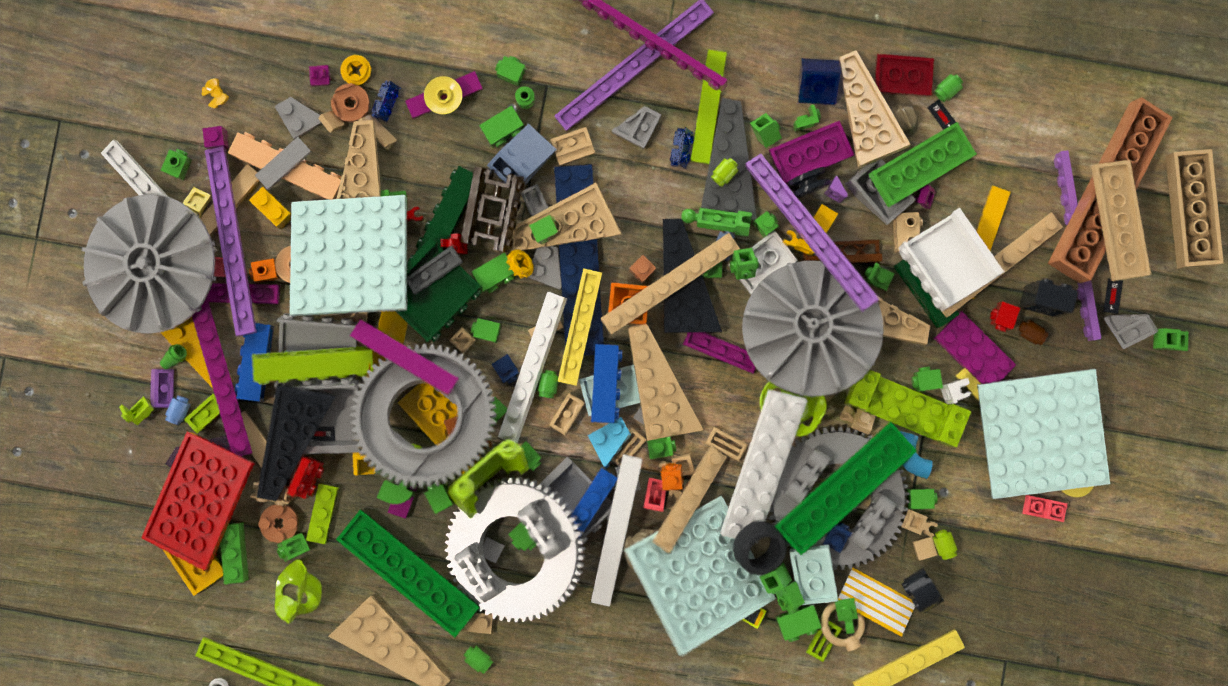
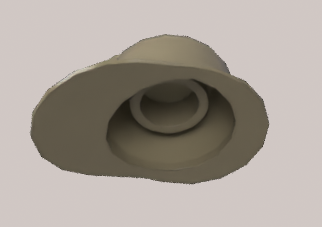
[885,95,919,138]

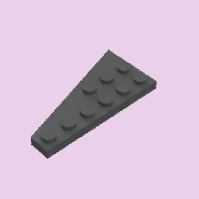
[701,98,757,220]

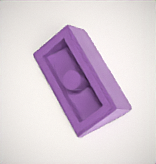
[824,176,848,203]
[150,369,174,408]

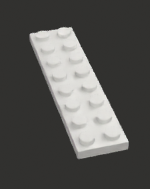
[720,390,807,543]

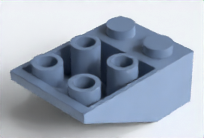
[487,124,557,185]

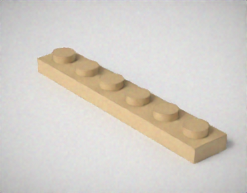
[652,446,727,553]

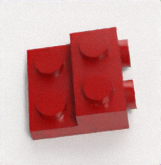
[287,457,325,499]

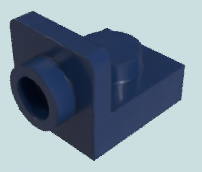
[492,354,520,384]
[822,522,852,553]

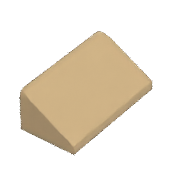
[359,115,397,150]
[549,393,585,435]

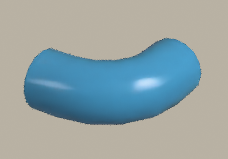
[900,431,933,479]

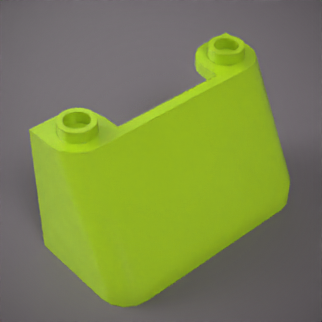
[448,440,529,519]

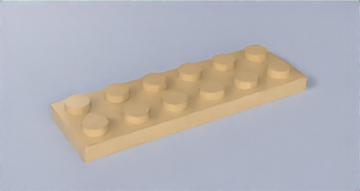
[1091,160,1151,281]

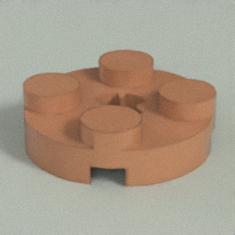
[331,84,370,123]
[258,505,299,543]

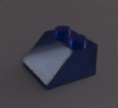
[798,58,841,105]

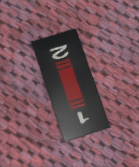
[927,99,956,130]
[1103,278,1123,314]
[312,426,335,441]

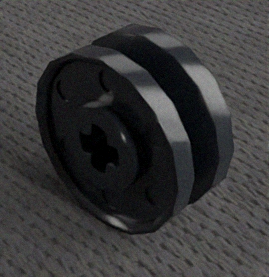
[787,167,831,198]

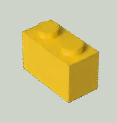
[249,187,291,230]

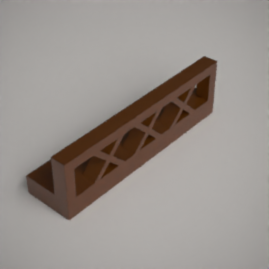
[803,240,882,264]

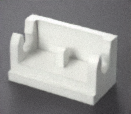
[940,378,971,404]

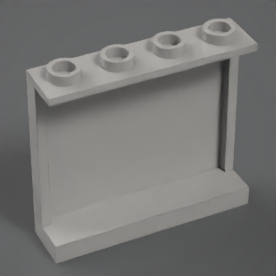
[274,313,358,387]
[280,377,363,454]
[537,457,613,546]

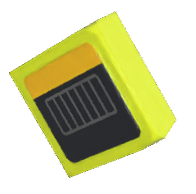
[742,608,766,629]

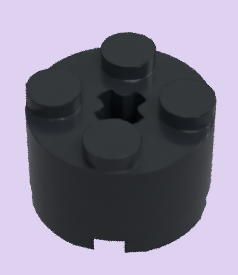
[902,568,944,613]

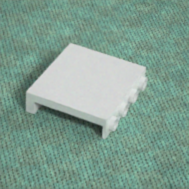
[899,208,1004,312]

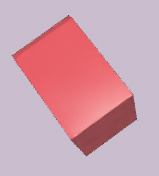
[643,478,666,512]

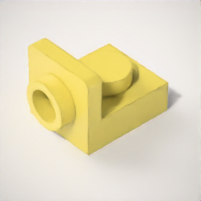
[183,187,211,218]

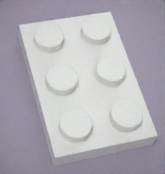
[729,230,798,295]

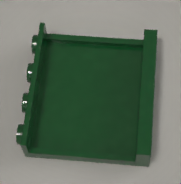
[396,238,483,343]

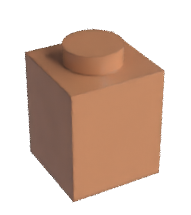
[629,255,657,284]

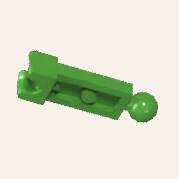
[681,208,752,236]

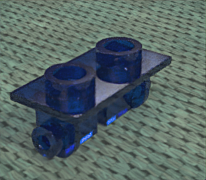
[371,81,401,122]
[669,127,694,169]

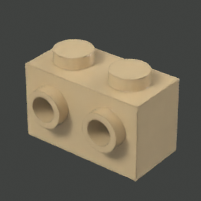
[893,212,923,253]

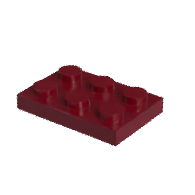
[874,54,934,97]

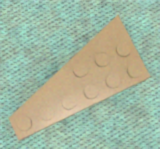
[838,51,910,169]
[336,120,381,199]
[498,183,622,253]
[877,296,930,346]
[628,324,703,441]
[328,595,451,686]

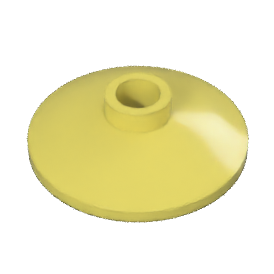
[424,76,462,115]

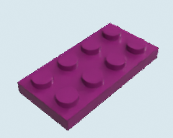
[769,120,854,184]
[934,311,1016,384]

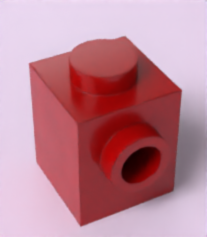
[990,301,1020,332]

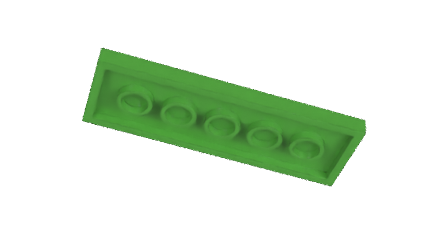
[868,122,977,207]

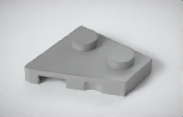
[274,97,322,140]
[612,106,661,149]
[527,246,562,290]
[1104,314,1158,350]

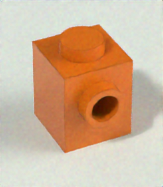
[249,258,281,283]
[661,463,684,491]

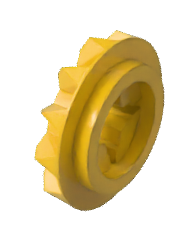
[341,55,371,86]
[506,249,534,279]

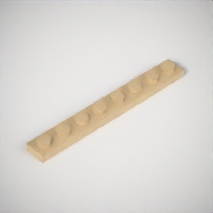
[939,212,1063,317]
[600,233,740,335]

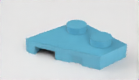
[588,417,631,469]

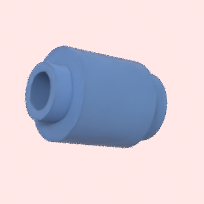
[165,395,191,425]

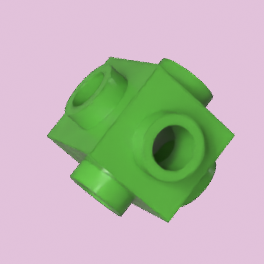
[730,248,759,280]

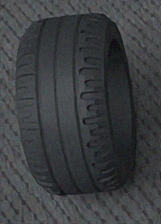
[733,521,787,575]

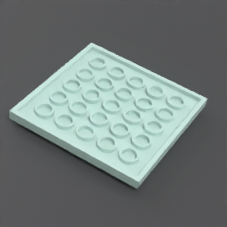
[290,195,407,316]
[977,369,1110,499]
[625,496,776,656]

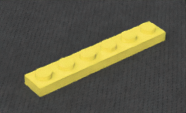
[558,269,602,386]
[852,629,965,686]

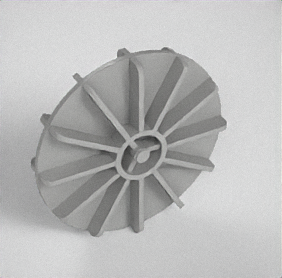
[82,194,216,334]
[742,261,884,397]

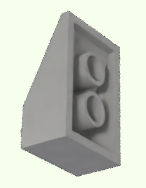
[845,159,915,225]

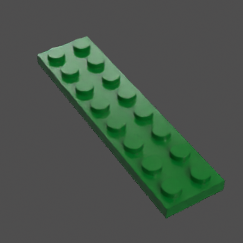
[774,422,917,556]
[336,509,480,638]

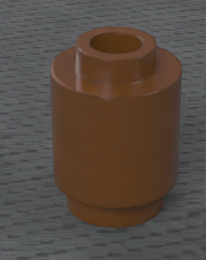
[1018,319,1049,346]

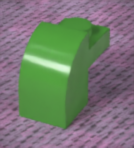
[1153,328,1188,351]
[377,480,415,504]

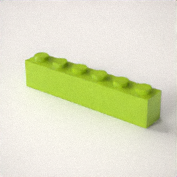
[252,346,373,384]

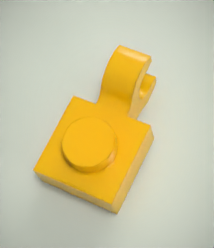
[782,230,814,256]

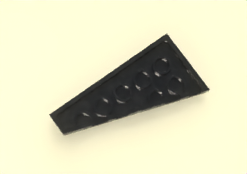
[663,219,722,333]
[256,384,336,501]

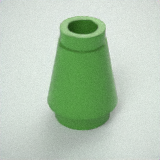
[160,344,187,369]

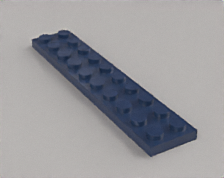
[554,165,604,356]

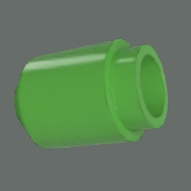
[934,74,963,102]
[515,86,535,109]
[538,370,559,399]
[464,646,493,674]

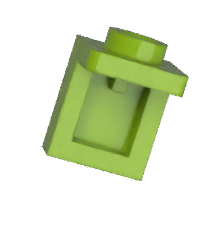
[119,396,154,426]

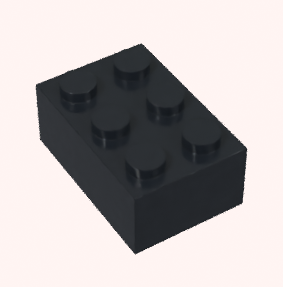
[1019,279,1078,318]

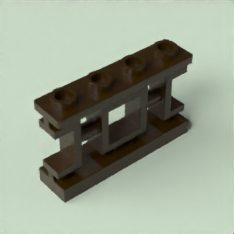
[461,166,525,253]

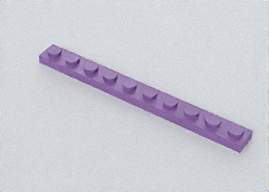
[554,0,714,132]
[205,146,257,337]
[1054,150,1101,341]
[745,154,879,312]

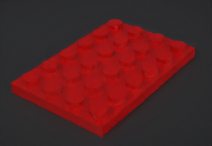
[141,431,255,571]

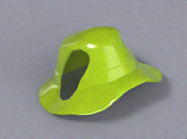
[760,382,827,436]
[274,560,322,624]

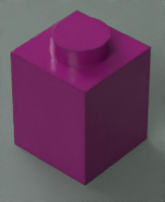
[202,126,229,149]

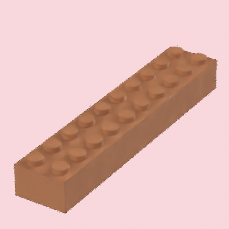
[1048,97,1173,283]

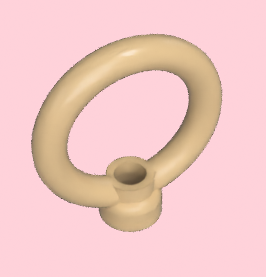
[820,602,865,652]

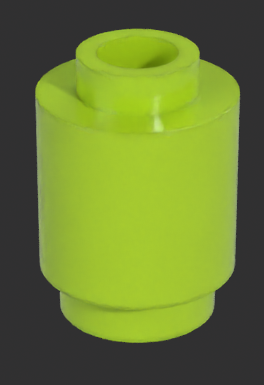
[711,158,739,187]
[933,530,957,560]

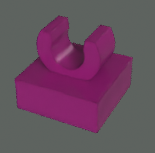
[309,65,331,87]
[914,185,936,209]

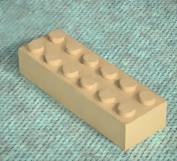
[1166,149,1224,269]

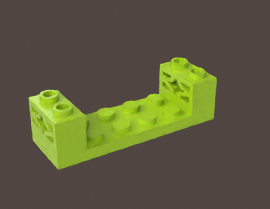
[844,370,971,447]

